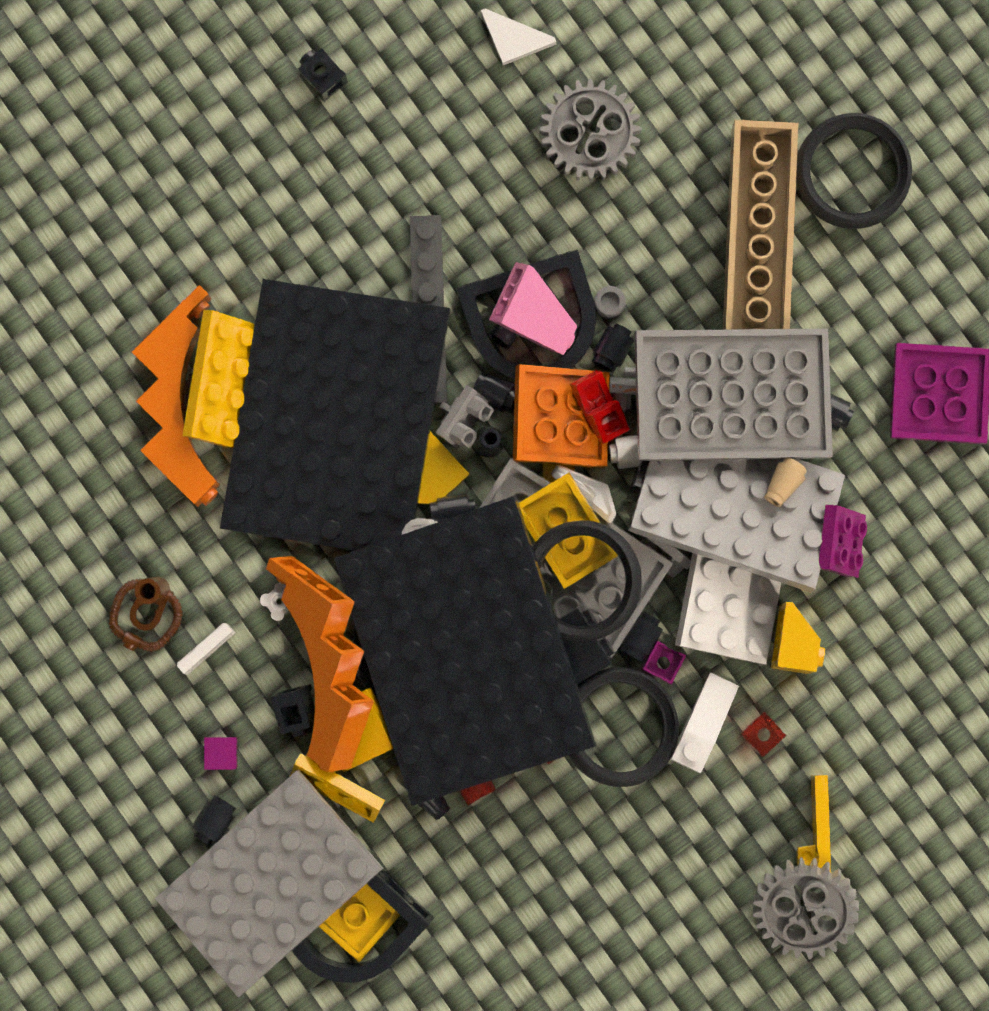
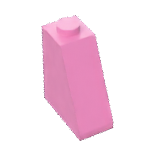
[489,262,577,355]

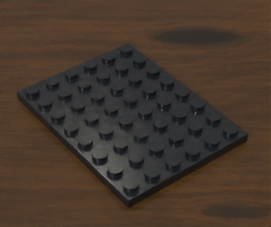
[220,279,451,551]
[334,496,597,806]

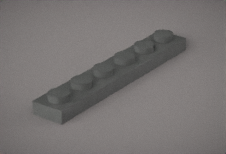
[410,215,447,404]

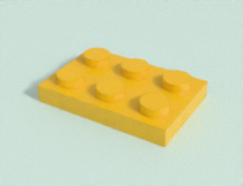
[519,472,618,589]

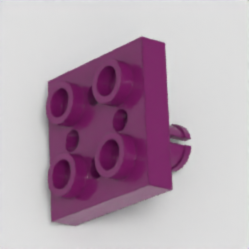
[819,505,867,578]

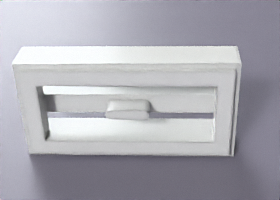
[177,623,236,675]

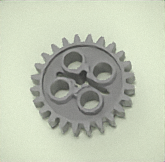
[539,79,642,182]
[753,857,859,959]

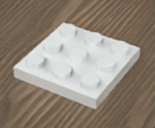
[675,553,781,665]

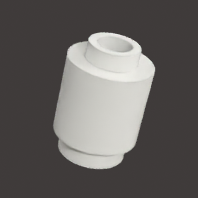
[609,435,641,469]

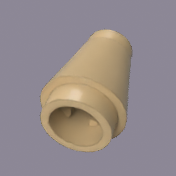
[764,458,807,507]

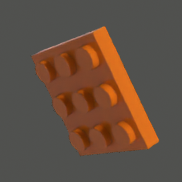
[513,364,610,468]

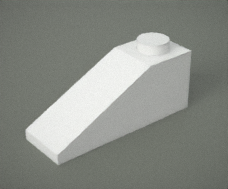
[670,672,739,773]

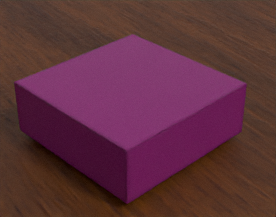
[204,737,238,770]

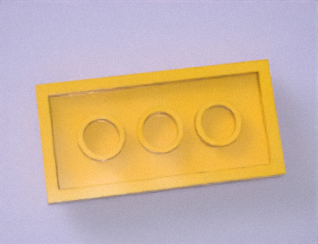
[182,310,255,448]

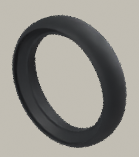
[796,113,912,229]
[533,520,642,642]
[568,667,679,787]

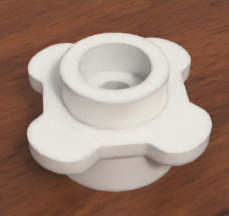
[260,583,289,621]

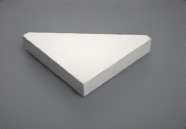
[481,9,556,65]
[552,465,616,523]

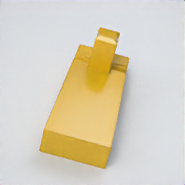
[289,753,385,823]
[797,775,831,873]

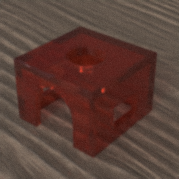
[739,712,787,758]
[460,781,496,805]

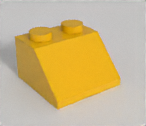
[771,602,825,674]

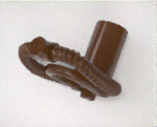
[108,576,183,652]

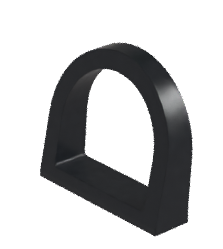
[455,250,596,379]
[292,869,435,983]

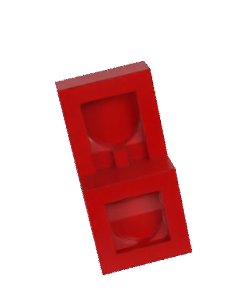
[570,370,630,444]

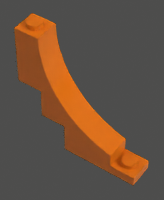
[132,285,220,507]
[266,556,374,773]

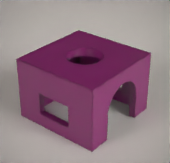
[642,641,686,685]

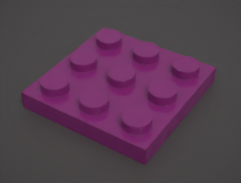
[890,343,989,445]

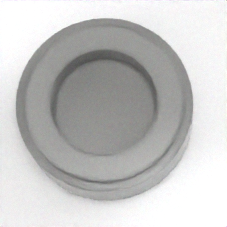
[594,286,626,319]

